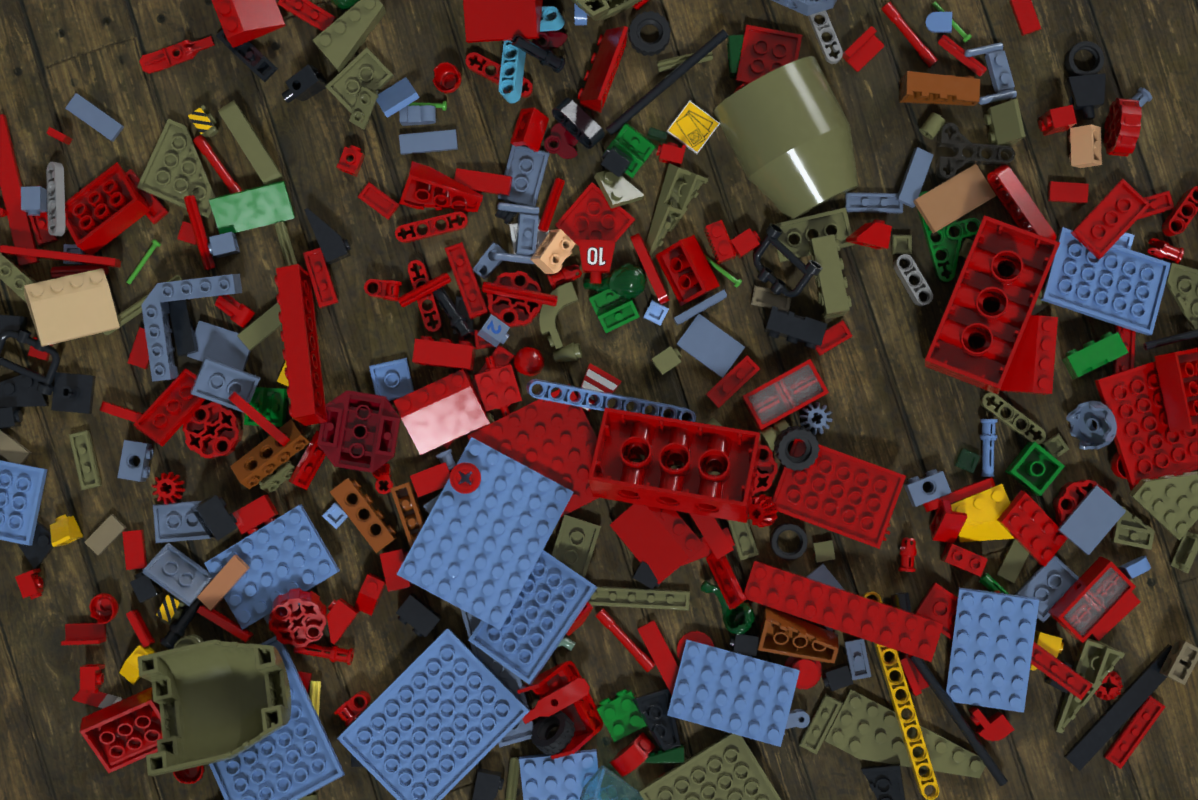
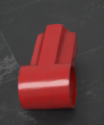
[214,295,255,328]

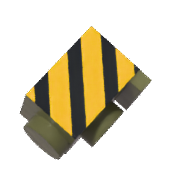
[188,105,218,138]
[156,594,187,625]

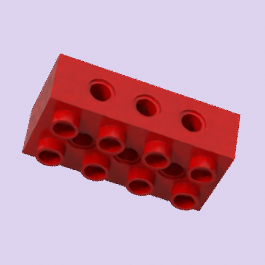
[925,215,1060,395]
[588,408,761,523]

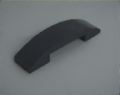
[216,29,278,82]

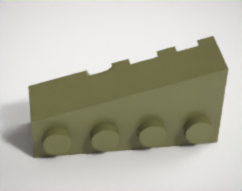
[313,0,386,73]
[809,234,852,320]

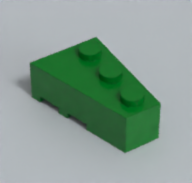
[1062,331,1129,380]

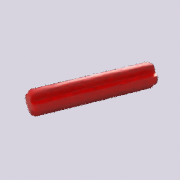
[937,34,987,77]
[538,178,565,232]
[51,265,109,278]
[398,273,451,307]

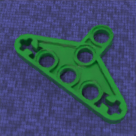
[917,191,981,283]

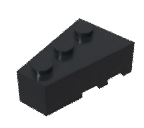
[764,306,827,349]

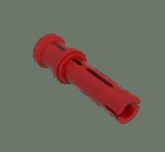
[294,643,354,665]

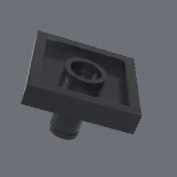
[51,372,96,414]

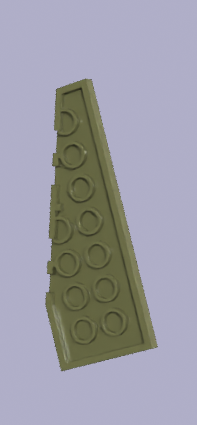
[824,689,986,778]

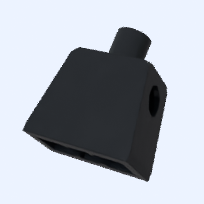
[281,64,328,103]
[1064,73,1106,120]

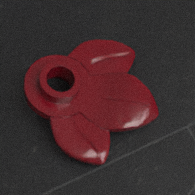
[532,18,568,49]
[544,123,578,159]

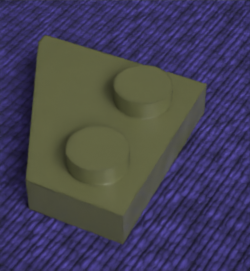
[594,170,644,209]
[1111,506,1155,550]

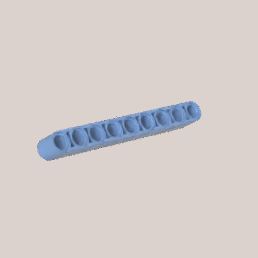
[526,379,696,422]

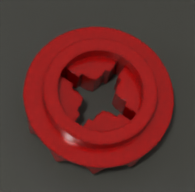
[450,462,481,494]
[1094,671,1123,701]

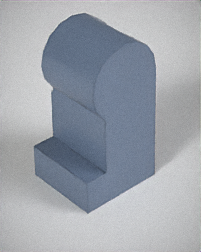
[399,105,436,126]
[473,242,507,280]
[784,709,810,735]

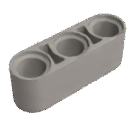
[893,254,933,306]

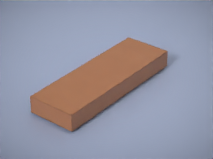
[197,554,250,611]

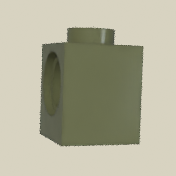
[651,346,682,375]

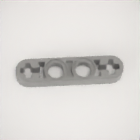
[808,10,843,64]
[46,162,66,236]

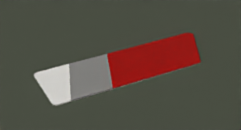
[72,690,122,709]

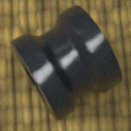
[495,201,518,225]

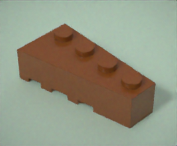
[899,71,980,106]
[758,606,839,664]

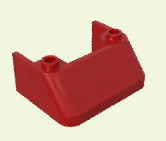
[517,661,603,759]

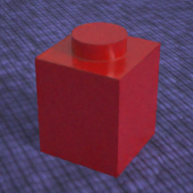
[731,228,760,259]

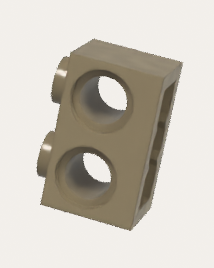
[1159,639,1198,685]

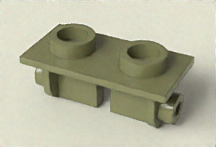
[349,86,379,130]
[258,459,296,494]
[1170,531,1198,573]

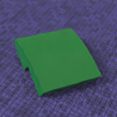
[602,123,657,178]
[588,289,640,333]
[244,387,288,427]

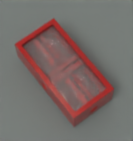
[741,359,829,430]
[1048,556,1136,643]

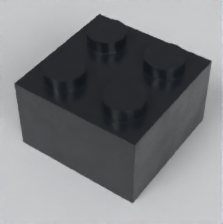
[190,495,237,541]

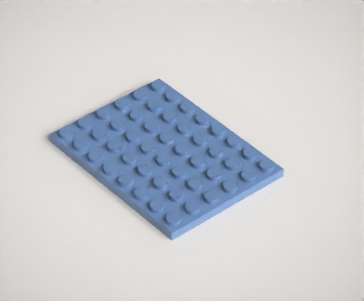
[397,437,574,630]
[337,628,530,800]
[209,636,345,800]

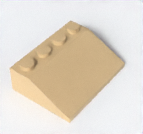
[24,268,120,347]

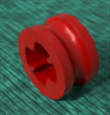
[375,479,393,494]

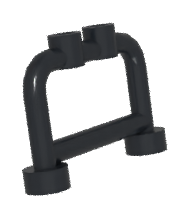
[753,223,822,298]
[0,329,60,395]

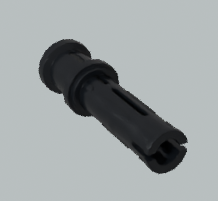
[511,34,565,73]
[433,287,475,341]
[160,598,203,649]

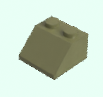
[984,99,1025,148]

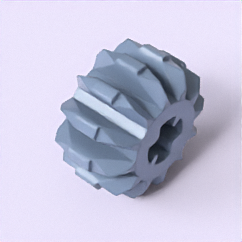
[799,402,832,435]

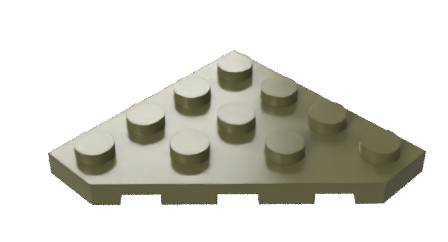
[137,119,215,219]
[1166,263,1198,338]
[1129,471,1198,540]

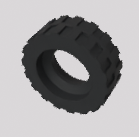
[629,11,671,56]
[774,426,820,471]
[531,711,575,755]

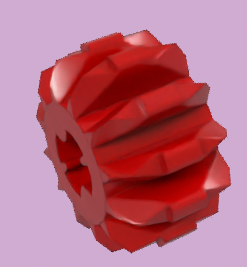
[152,472,186,504]
[748,494,779,528]

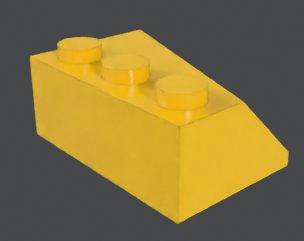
[951,484,1015,542]

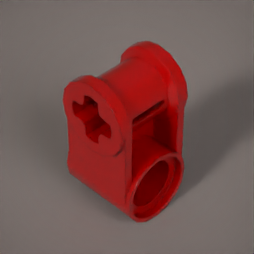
[364,279,402,301]
[334,691,371,727]

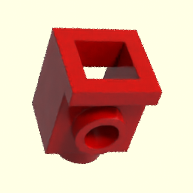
[656,142,686,167]
[336,145,365,177]
[15,568,44,600]
[80,664,105,693]

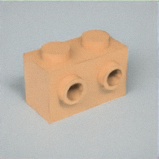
[1069,124,1102,168]
[530,229,576,274]

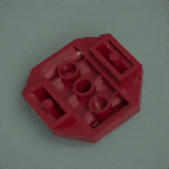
[317,390,401,473]

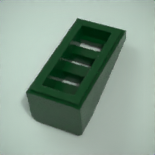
[727,35,744,78]
[645,744,684,763]

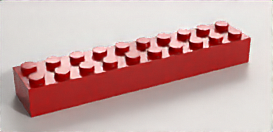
[744,561,944,662]

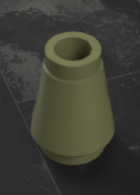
[553,342,583,363]

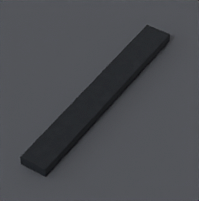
[1064,644,1172,771]

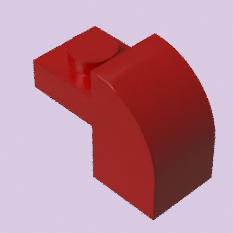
[968,706,1015,741]
[609,732,656,777]

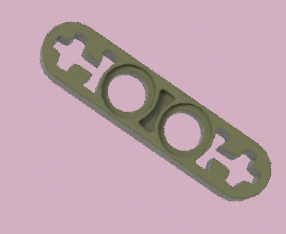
[980,393,1046,444]

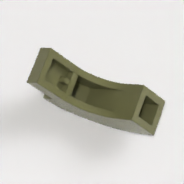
[539,282,578,350]

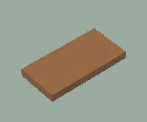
[913,164,996,234]

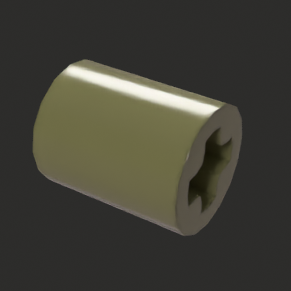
[919,112,946,140]

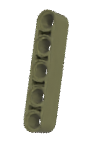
[218,100,284,185]

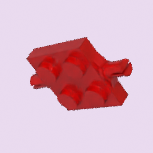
[474,355,522,417]

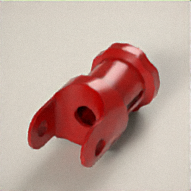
[1148,238,1184,264]
[547,264,582,290]
[898,537,917,572]

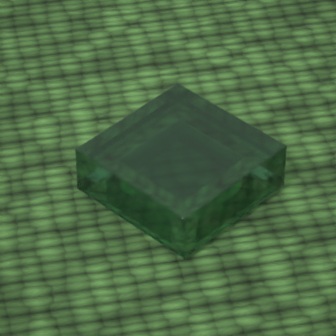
[647,127,668,143]
[954,448,981,473]

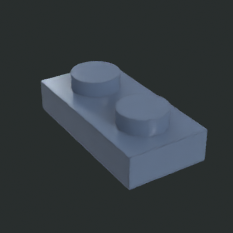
[844,638,871,680]

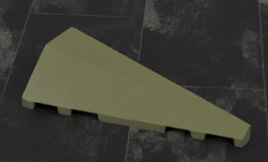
[646,163,708,259]
[1054,638,1125,733]

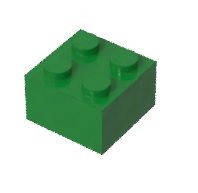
[1005,441,1065,496]

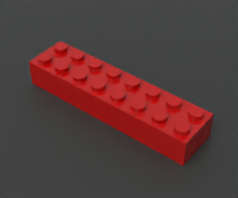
[274,264,327,426]

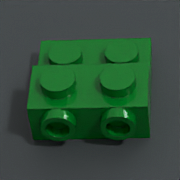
[597,689,647,742]

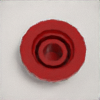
[784,656,822,689]

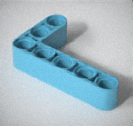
[499,6,565,103]

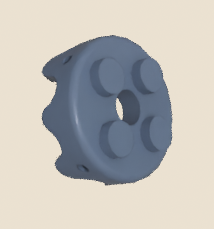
[1066,401,1117,450]

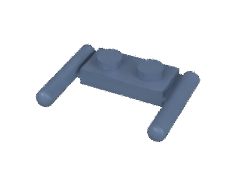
[964,42,1017,105]
[493,202,539,264]

